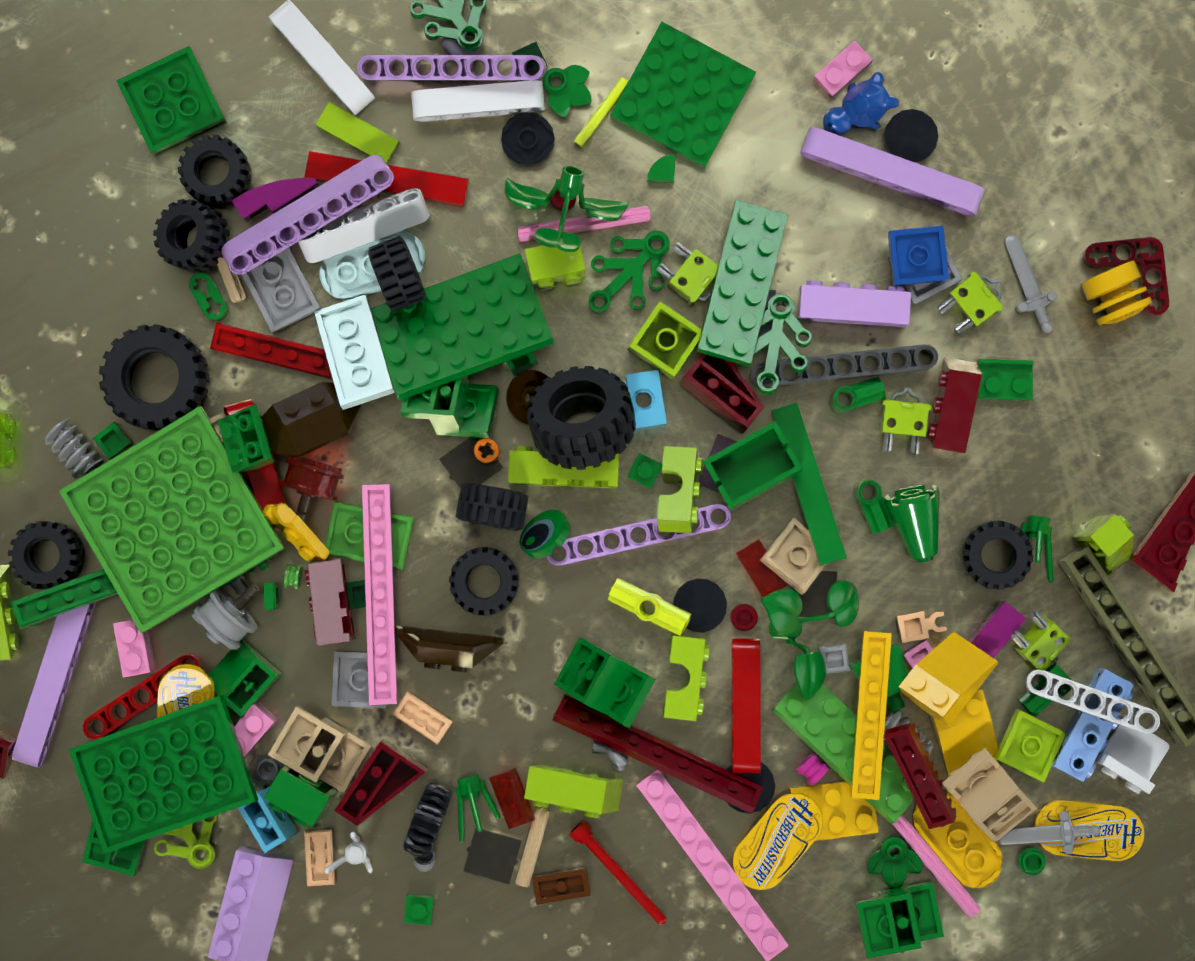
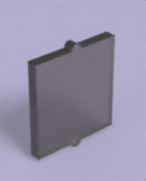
[439,437,504,488]
[791,571,837,619]
[464,828,522,884]

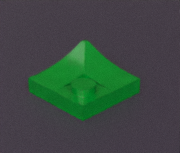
[82,820,147,877]

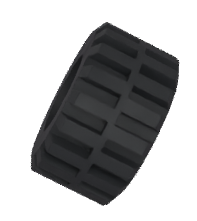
[178,134,251,208]
[153,199,230,272]
[368,236,426,312]
[455,483,529,531]
[963,520,1034,590]
[8,521,84,590]
[449,547,519,616]

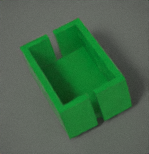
[703,421,803,512]

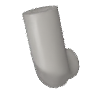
[441,38,477,55]
[592,740,628,771]

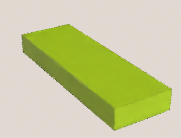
[315,102,400,164]

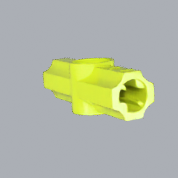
[608,578,692,636]

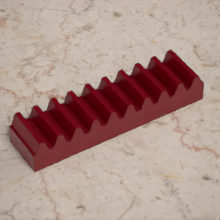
[883,723,956,829]

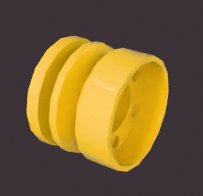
[1081,260,1153,326]

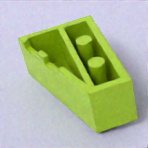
[1072,514,1134,577]
[0,565,19,660]
[524,765,624,818]

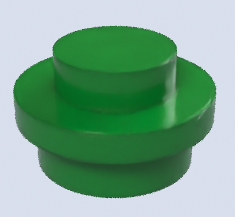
[1018,847,1046,875]

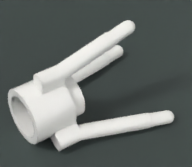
[324,832,373,874]

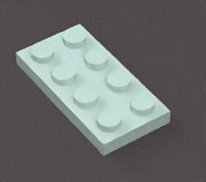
[314,295,395,410]

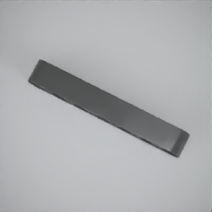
[749,344,939,388]

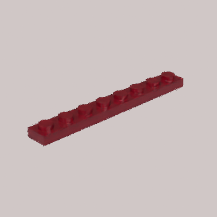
[552,695,763,814]

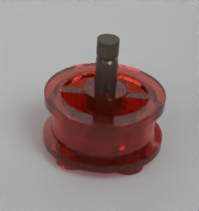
[279,457,345,523]

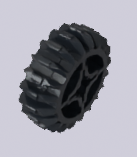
[403,783,452,858]

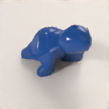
[823,72,899,136]

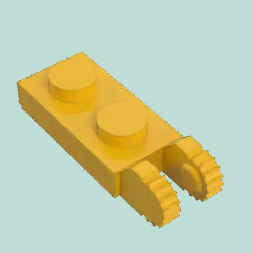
[263,503,330,562]

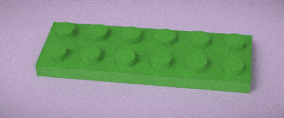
[772,682,914,824]

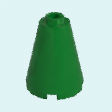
[885,485,940,563]

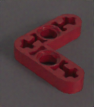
[1082,237,1169,316]

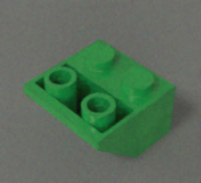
[217,405,274,474]
[208,639,282,717]

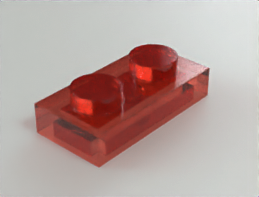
[735,539,787,598]
[489,768,535,829]

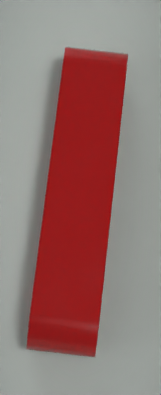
[224,399,286,530]
[732,638,761,773]
[83,654,204,740]

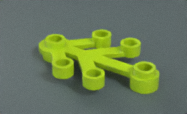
[154,815,217,869]

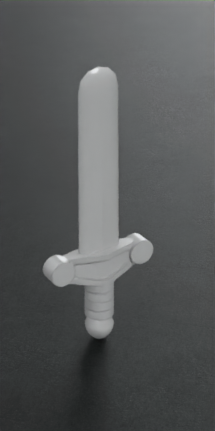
[1005,235,1057,333]
[996,811,1101,854]

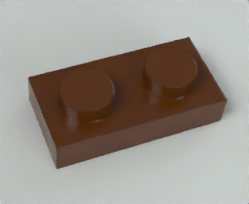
[532,867,591,905]

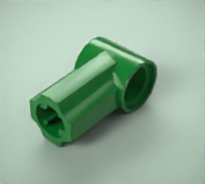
[829,376,886,414]
[854,479,894,534]
[1018,663,1073,717]

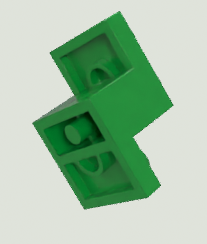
[400,376,499,438]
[554,637,656,728]
[855,881,944,959]

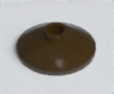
[506,370,548,424]

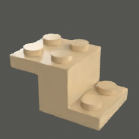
[268,706,372,793]
[942,748,1037,842]

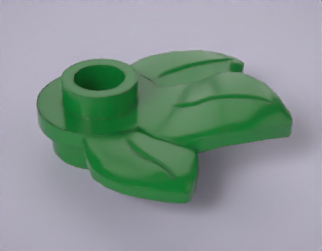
[543,65,592,117]
[867,836,922,888]

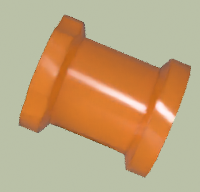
[474,438,500,464]

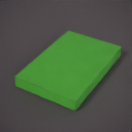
[325,501,415,570]

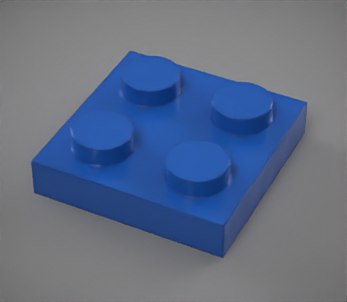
[888,226,949,286]

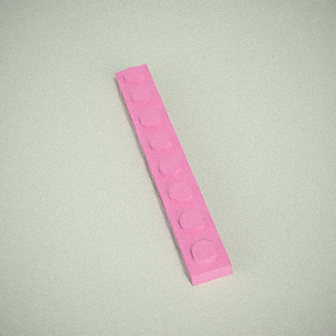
[362,484,397,705]
[636,769,789,961]

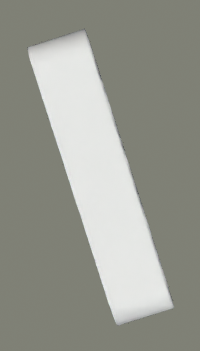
[268,0,375,116]
[411,80,545,122]
[298,189,430,263]
[1025,670,1160,734]

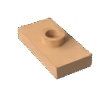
[392,691,453,745]
[304,829,336,886]

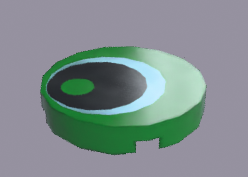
[519,510,570,559]

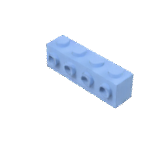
[1052,668,1134,782]

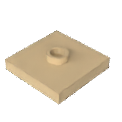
[760,518,826,595]

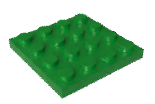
[610,21,756,168]

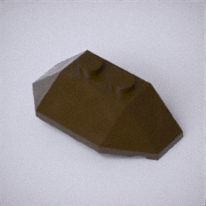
[262,382,361,457]
[395,625,505,672]

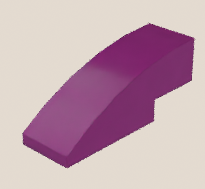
[231,178,320,223]
[968,601,1027,658]

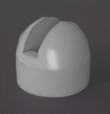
[413,850,435,872]

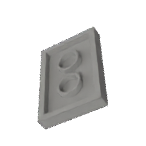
[242,247,321,334]

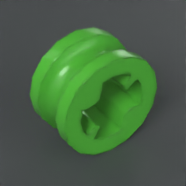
[284,564,302,589]

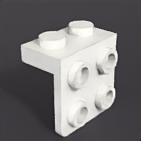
[1095,725,1169,795]

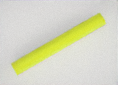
[573,77,629,148]

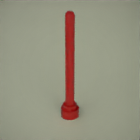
[568,820,667,925]

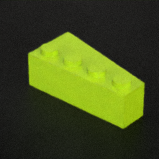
[508,446,619,489]

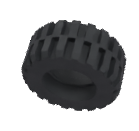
[99,324,210,431]
[527,366,636,470]

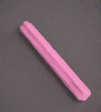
[517,206,651,242]
[891,814,981,918]

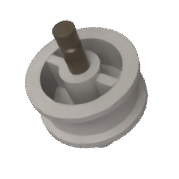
[191,584,260,650]

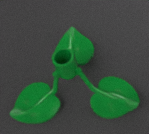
[504,166,629,252]
[760,580,859,700]

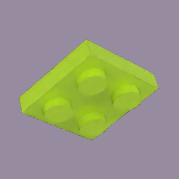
[994,709,1066,783]

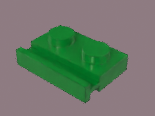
[977,359,1034,401]

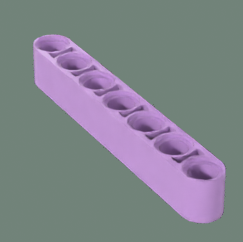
[357,55,547,80]
[800,127,985,216]
[222,155,394,275]
[546,504,731,566]
[12,602,96,768]

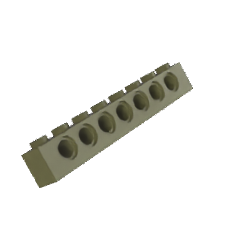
[1058,546,1195,747]

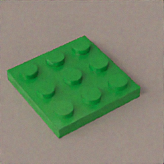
[116,46,226,155]

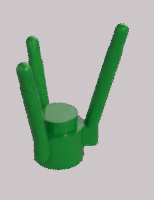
[1007,515,1054,582]
[455,775,501,843]

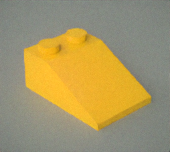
[899,632,999,728]
[928,688,1002,776]

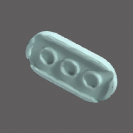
[319,230,426,301]

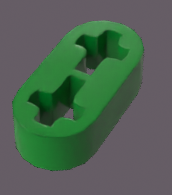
[189,272,229,321]

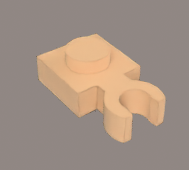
[896,611,947,643]

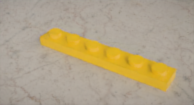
[850,631,892,800]

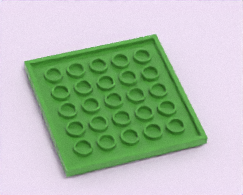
[59,406,285,633]

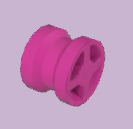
[795,752,830,786]

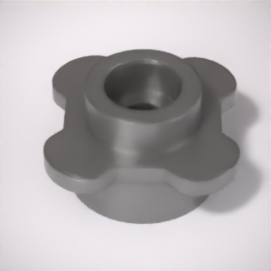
[254,754,284,784]

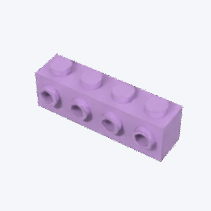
[797,280,911,328]

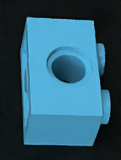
[625,370,667,430]
[238,786,298,853]

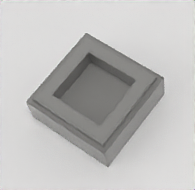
[818,643,850,674]

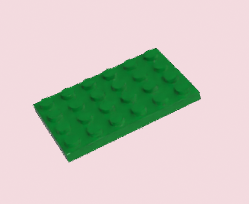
[370,253,554,401]
[69,695,259,854]

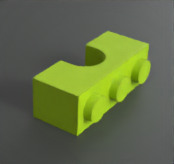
[657,446,703,533]
[663,635,710,721]

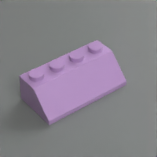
[207,846,294,961]

